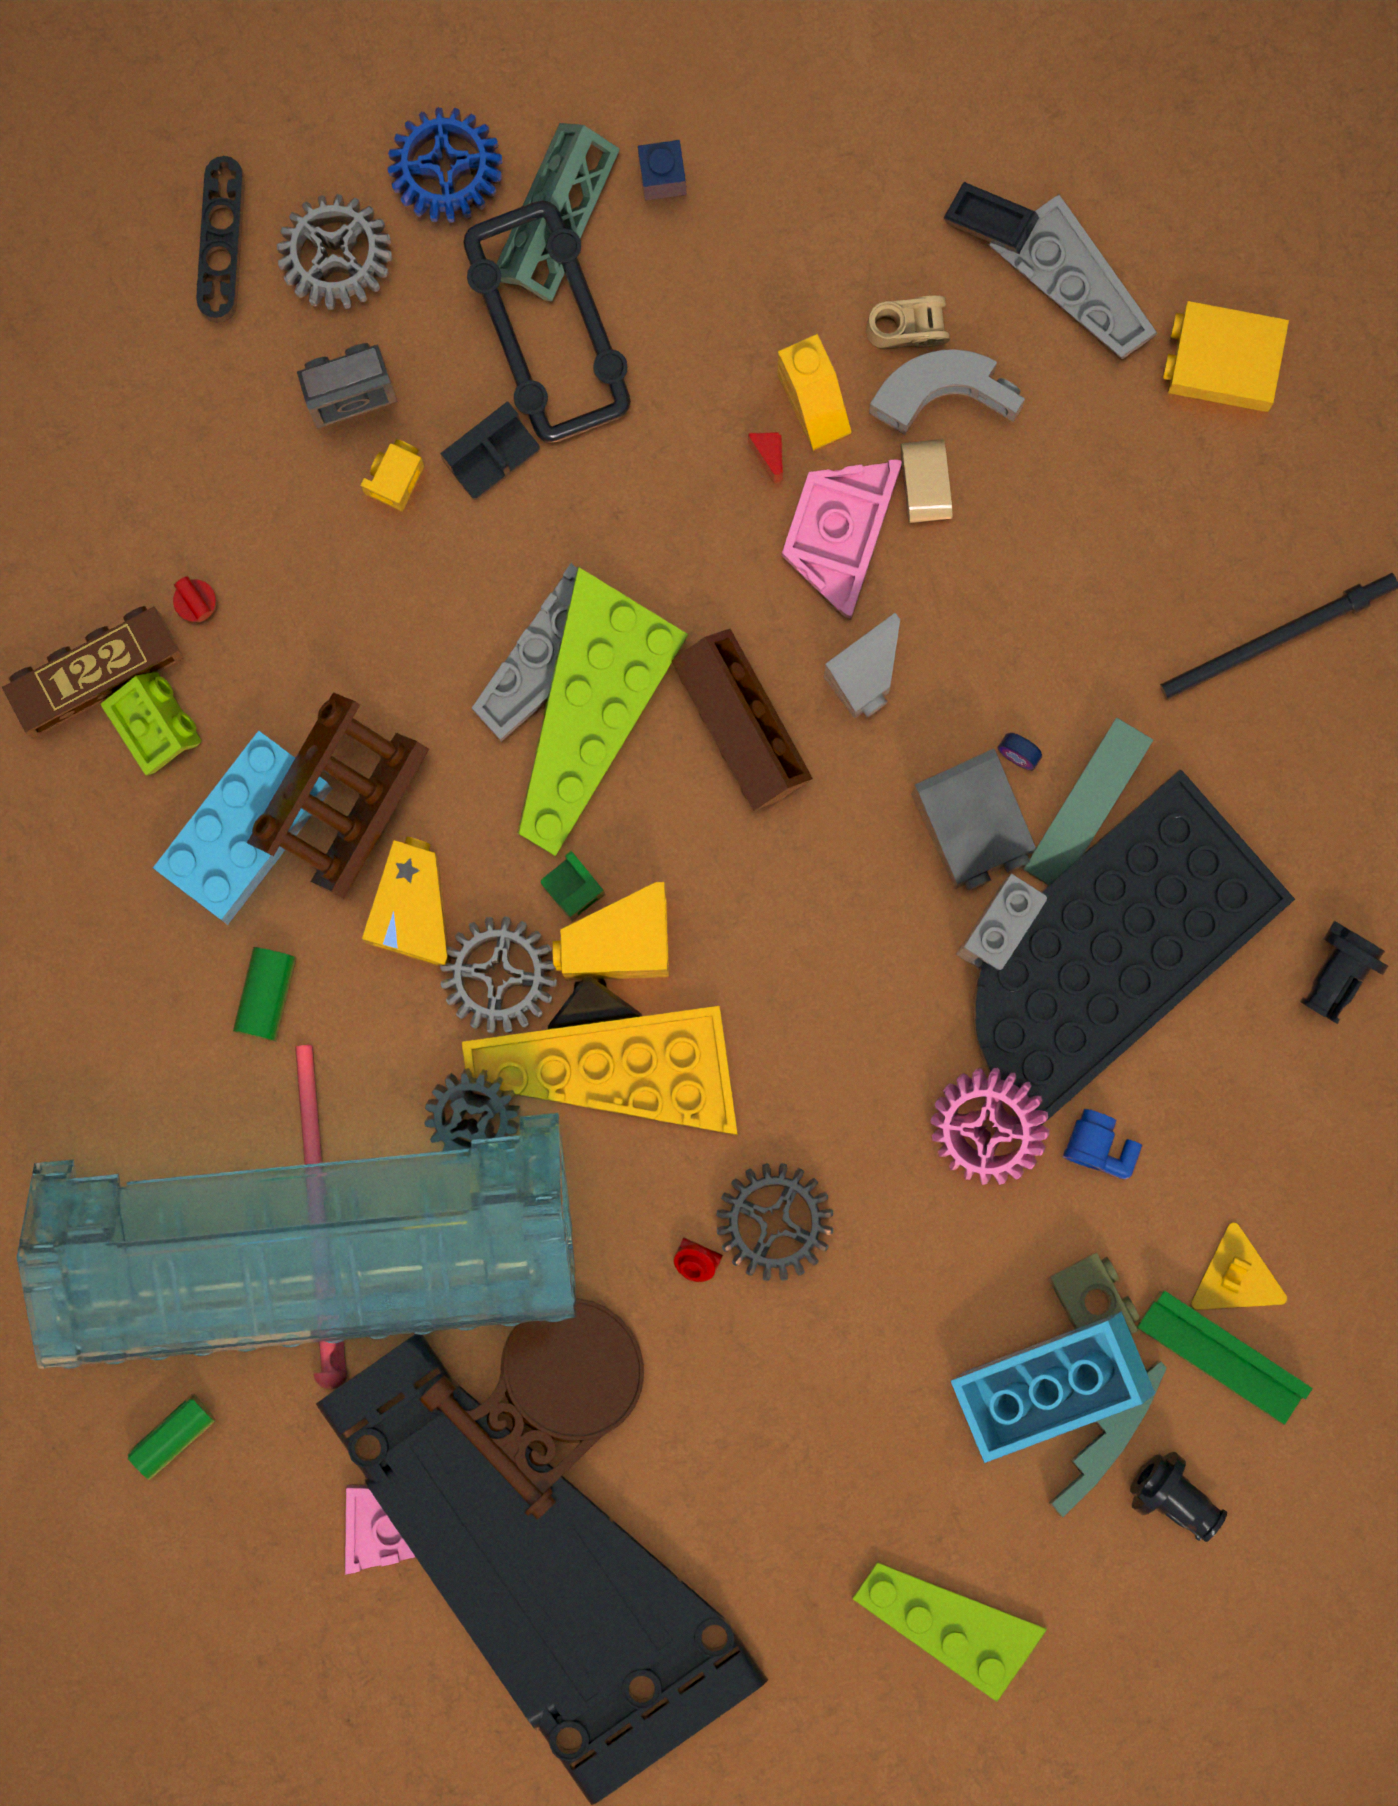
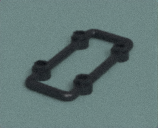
[463,200,631,443]

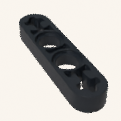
[196,156,245,323]

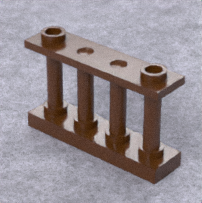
[247,692,429,899]

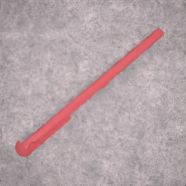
[295,1045,347,1389]

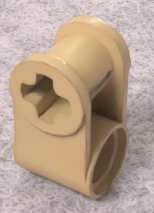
[866,295,950,349]

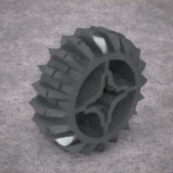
[716,1163,833,1281]

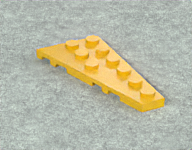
[462,1006,738,1135]

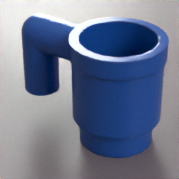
[1062,1109,1142,1179]

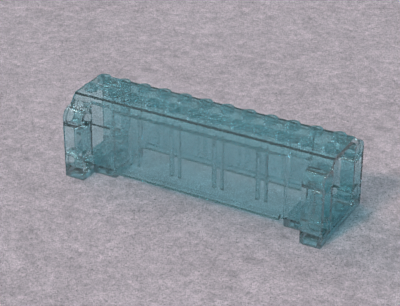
[17,1113,577,1369]

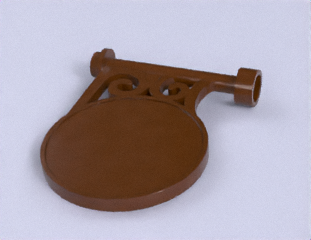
[419,1298,644,1519]

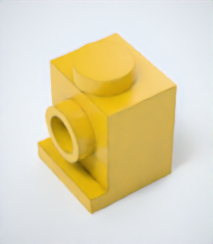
[360,439,424,512]

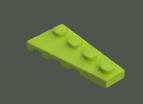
[852,1562,1047,1702]

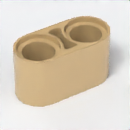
[901,439,952,523]

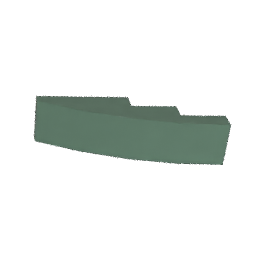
[1023,717,1153,885]
[1049,1361,1167,1517]

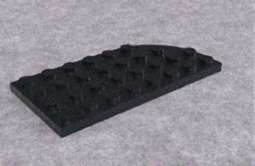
[974,769,1295,1125]

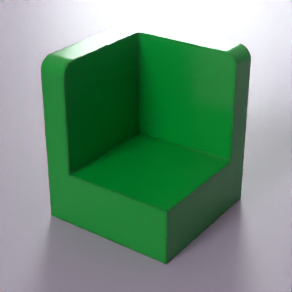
[541,851,605,921]

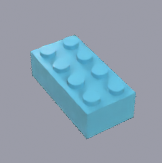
[153,730,332,925]
[951,1312,1156,1463]

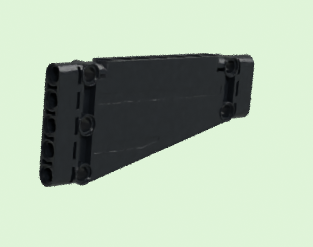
[316,1331,768,1805]

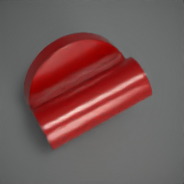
[173,576,216,623]
[674,1237,723,1282]

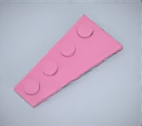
[345,1485,415,1575]

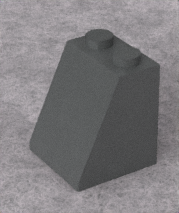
[912,749,1036,891]

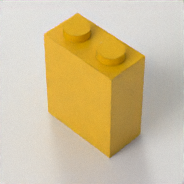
[1163,301,1289,412]

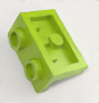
[100,672,202,775]

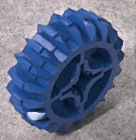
[388,107,503,223]

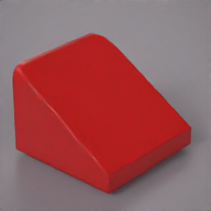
[748,432,783,483]

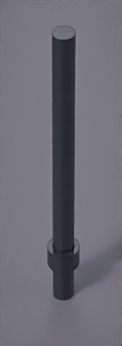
[1160,573,1398,700]

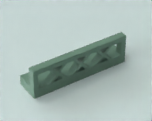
[497,123,620,301]

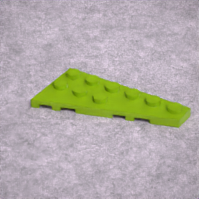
[517,567,689,856]

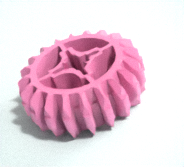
[931,1068,1049,1185]

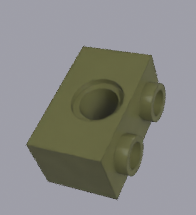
[1048,1253,1140,1334]

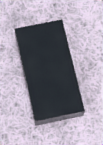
[944,182,1039,254]

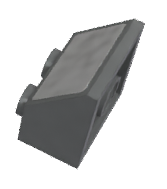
[297,343,398,429]

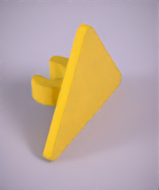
[1191,1223,1287,1310]

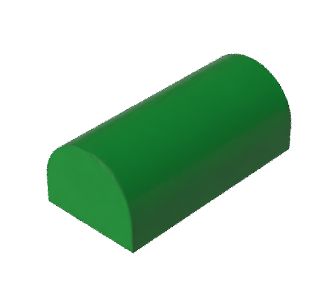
[233,947,296,1042]
[127,1394,216,1480]

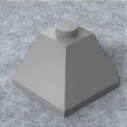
[824,613,900,718]

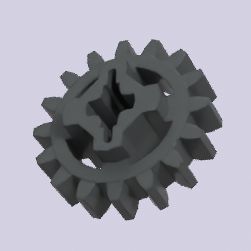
[424,1068,520,1164]

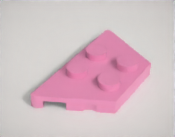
[782,459,902,619]

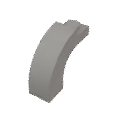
[869,349,1025,435]

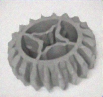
[277,194,392,310]
[440,916,557,1033]

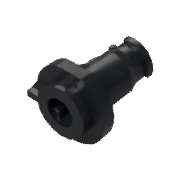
[1300,921,1389,1024]
[1130,1452,1227,1542]

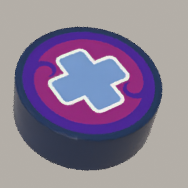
[998,733,1042,771]

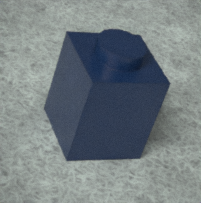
[638,140,687,201]

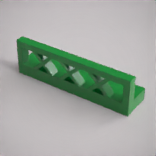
[1136,1290,1313,1425]

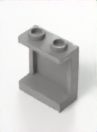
[956,873,1047,970]

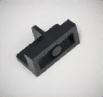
[440,401,540,500]

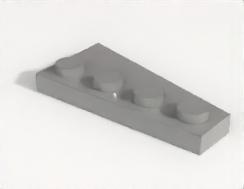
[989,194,1157,359]
[472,563,577,742]

